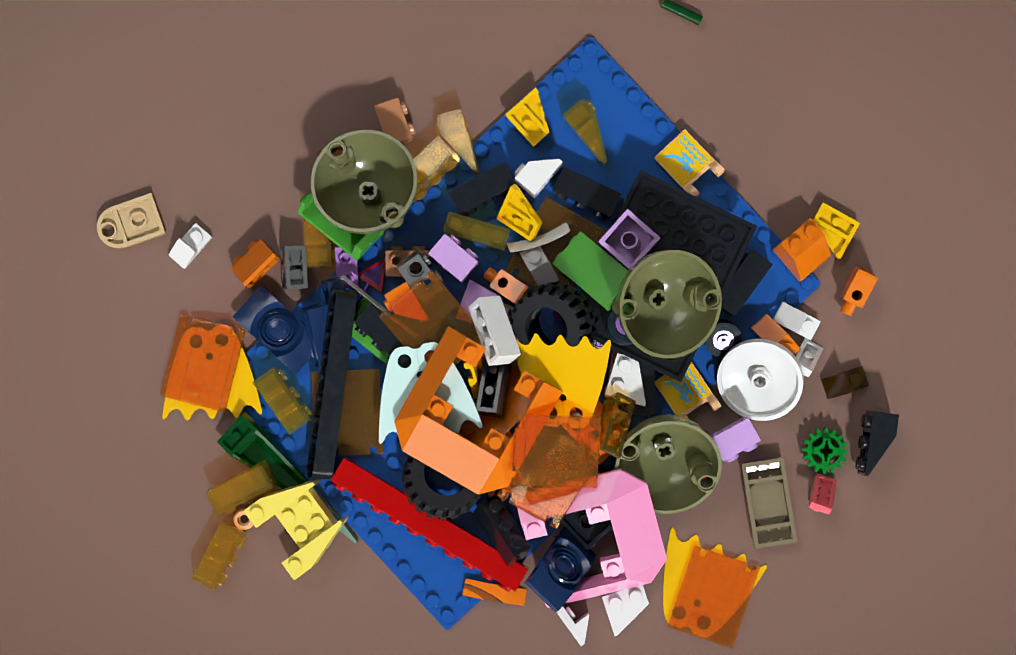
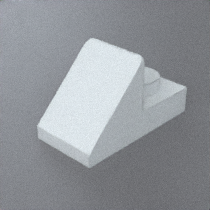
[169,223,213,269]
[519,246,559,286]
[773,302,821,340]
[795,338,823,377]
[557,606,589,646]

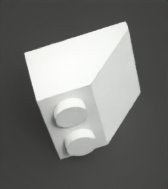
[515,159,562,198]

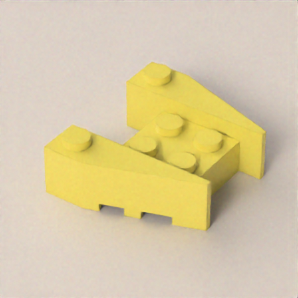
[244,479,349,580]

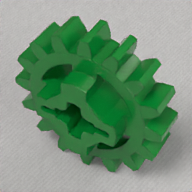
[801,427,849,474]

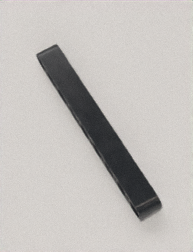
[307,289,357,480]

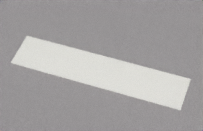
[340,275,419,338]

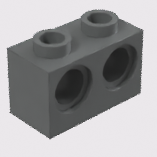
[280,245,308,289]
[397,249,444,303]

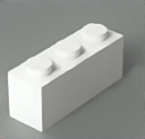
[468,296,521,366]

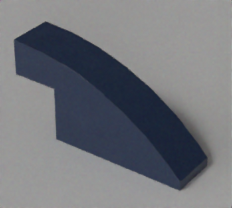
[301,277,345,372]

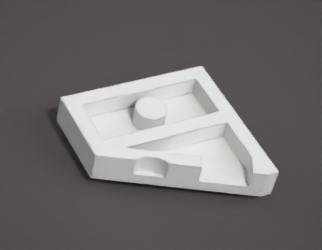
[605,353,646,406]
[602,585,649,636]

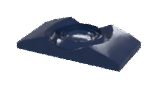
[233,285,312,374]
[525,527,596,613]

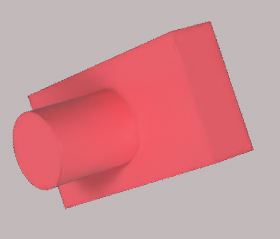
[809,473,837,515]

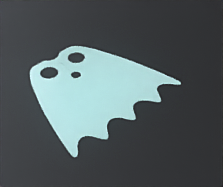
[379,342,482,444]

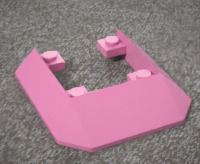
[515,468,667,608]

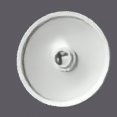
[717,339,804,421]

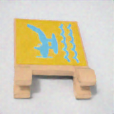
[654,129,725,197]
[655,362,722,419]

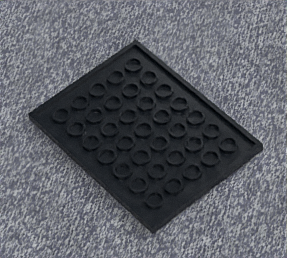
[564,170,757,382]

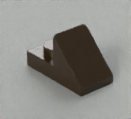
[821,366,869,399]

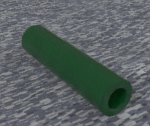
[661,0,703,26]

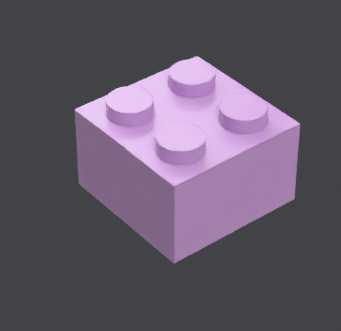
[598,209,661,269]
[428,234,478,283]
[711,417,761,463]

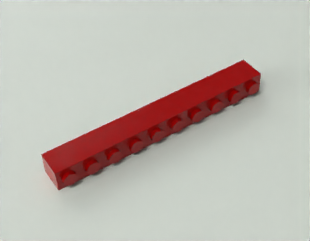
[331,457,529,592]

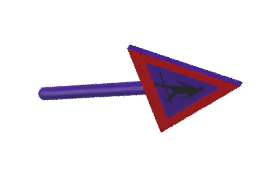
[356,258,386,306]

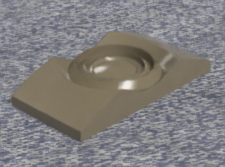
[741,457,797,549]

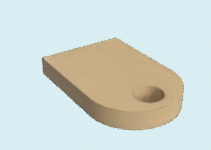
[97,193,166,249]

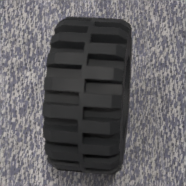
[510,282,597,347]
[402,455,482,520]

